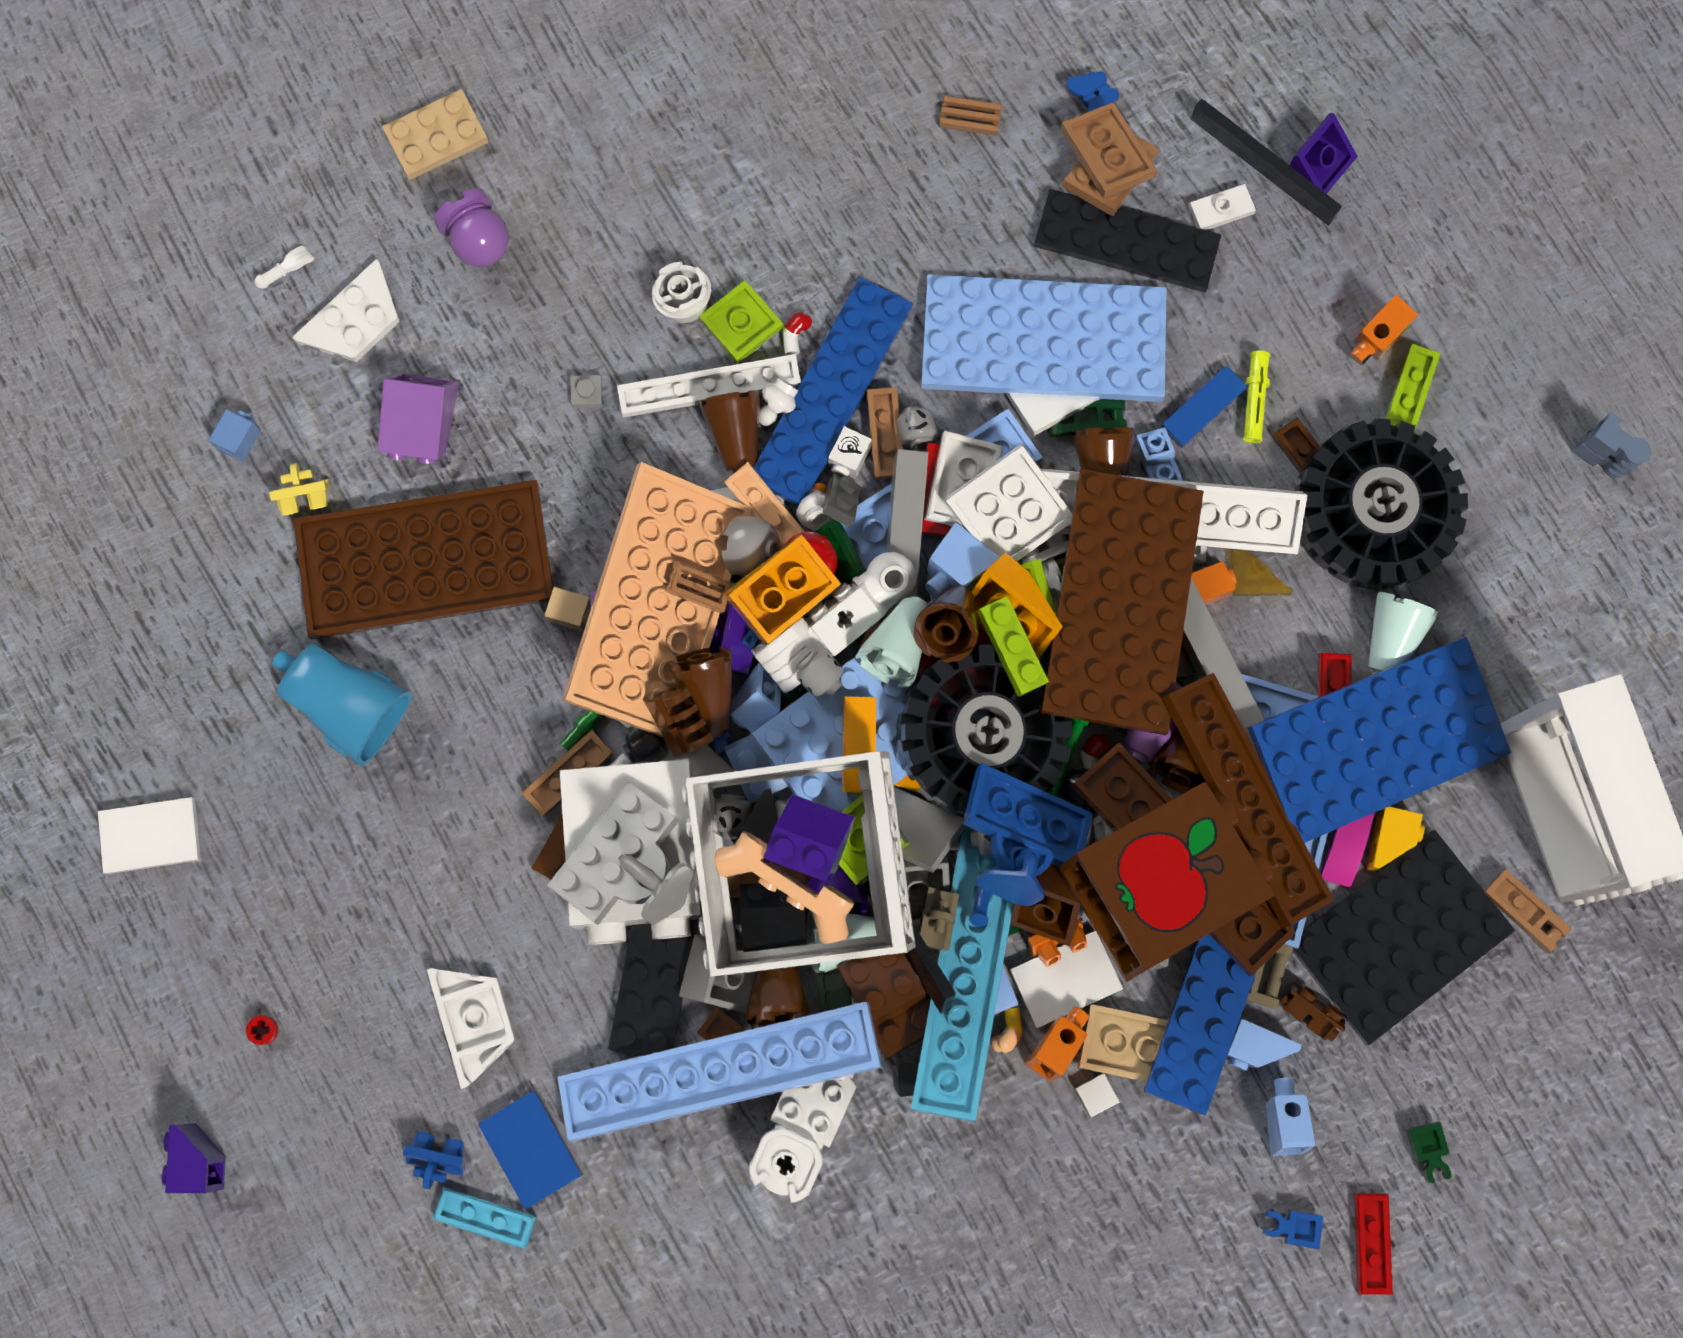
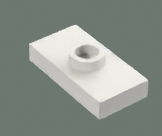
[1188,184,1256,230]

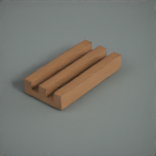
[939,96,1002,136]
[664,561,733,613]

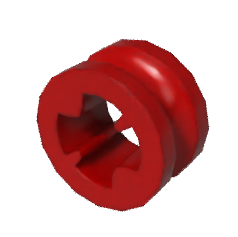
[246,1016,279,1045]

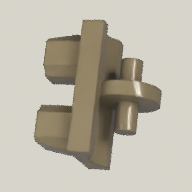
[918,887,959,952]

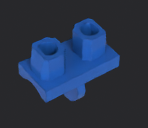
[403,1131,465,1190]

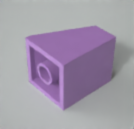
[377,373,459,464]

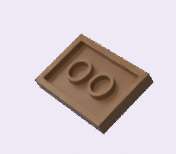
[1060,102,1157,198]
[1062,134,1160,217]

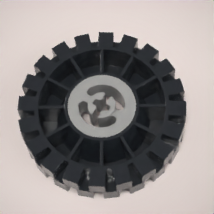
[1295,419,1468,589]
[896,645,1073,817]

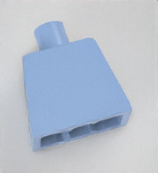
[925,522,999,598]
[1266,1078,1315,1156]

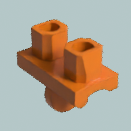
[1028,918,1087,967]

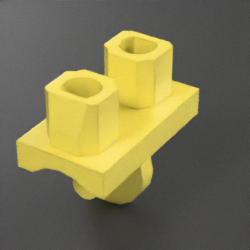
[269,463,331,516]

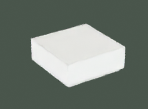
[1075,1073,1119,1117]

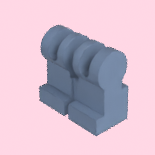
[1572,412,1651,478]

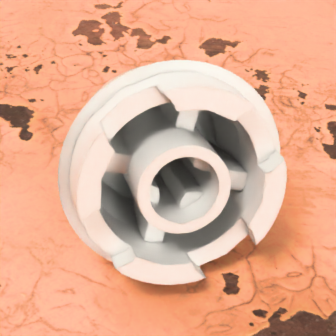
[652,262,711,323]

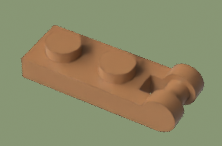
[1484,869,1571,954]

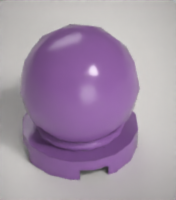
[434,188,509,268]

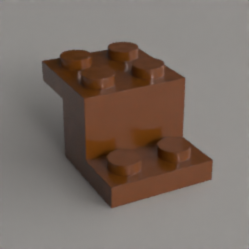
[838,953,930,1059]

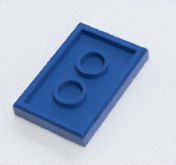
[478,1090,583,1210]

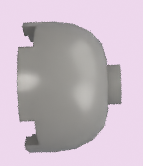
[722,516,781,578]

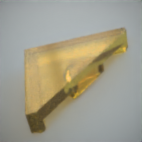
[1230,549,1292,596]

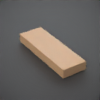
[724,462,805,549]

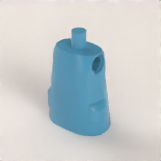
[272,643,412,766]

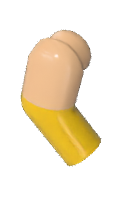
[991,1008,1023,1053]

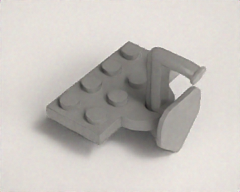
[547,782,693,925]

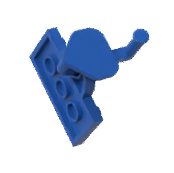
[963,763,1093,927]

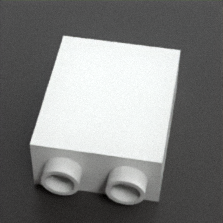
[560,759,703,945]

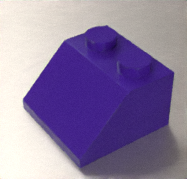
[709,604,755,674]
[764,794,855,882]

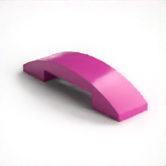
[1321,813,1375,888]

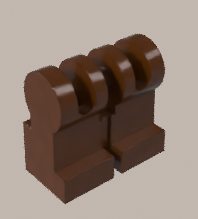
[645,687,715,756]

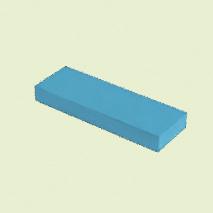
[433,1187,537,1249]

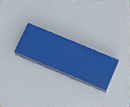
[1161,365,1248,448]

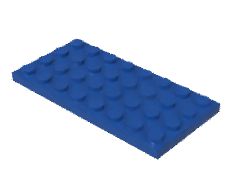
[1247,637,1511,843]

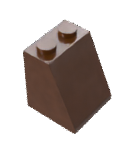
[1010,846,1087,946]

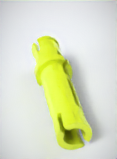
[1243,351,1270,443]

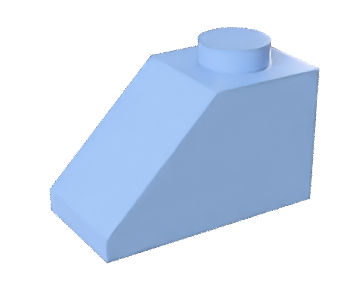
[731,662,781,733]
[1227,1019,1302,1071]

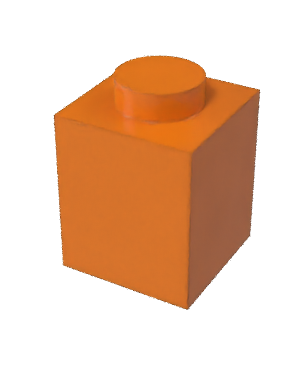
[1191,561,1237,605]

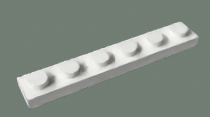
[617,354,801,418]

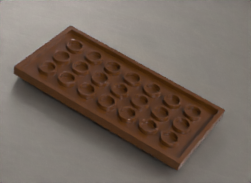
[1041,469,1204,736]
[293,480,554,640]

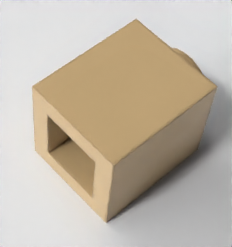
[544,587,591,633]

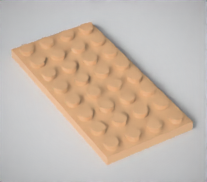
[562,462,752,737]

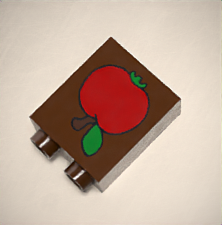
[1059,781,1275,982]

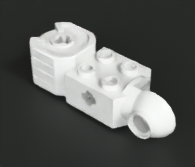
[751,552,916,693]
[749,1074,856,1203]

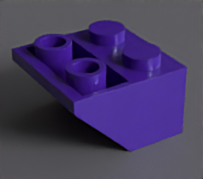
[161,1123,226,1193]

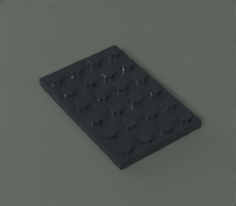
[1293,829,1516,1046]

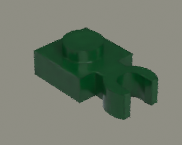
[1406,1122,1451,1183]

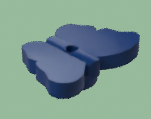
[1066,71,1119,112]

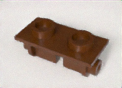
[1279,981,1345,1042]

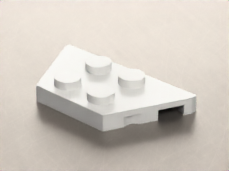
[292,259,400,362]
[427,968,516,1089]

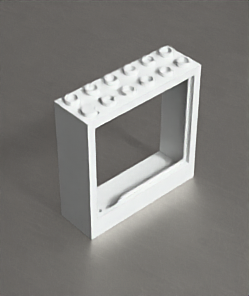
[1500,674,1683,907]
[682,751,915,977]

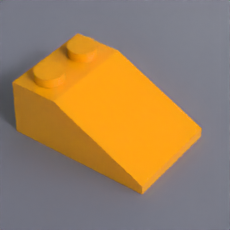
[723,535,841,644]
[972,552,1063,660]

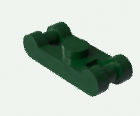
[1049,399,1128,438]

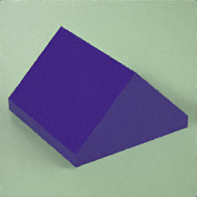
[1290,113,1358,194]

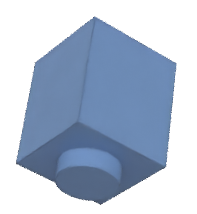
[208,409,261,462]

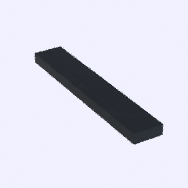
[1190,99,1342,226]
[865,880,956,1014]

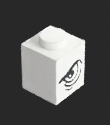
[828,426,872,479]

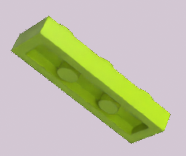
[1385,343,1441,433]
[977,596,1049,697]

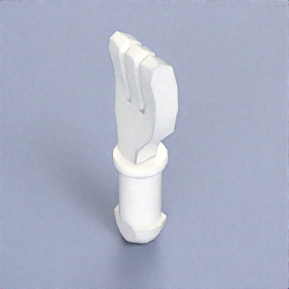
[254,245,315,289]

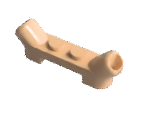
[714,831,855,944]

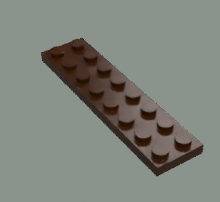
[1162,673,1334,928]
[1072,743,1296,977]

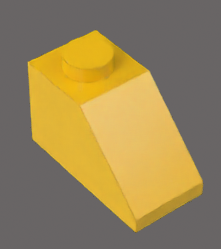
[1366,806,1425,871]

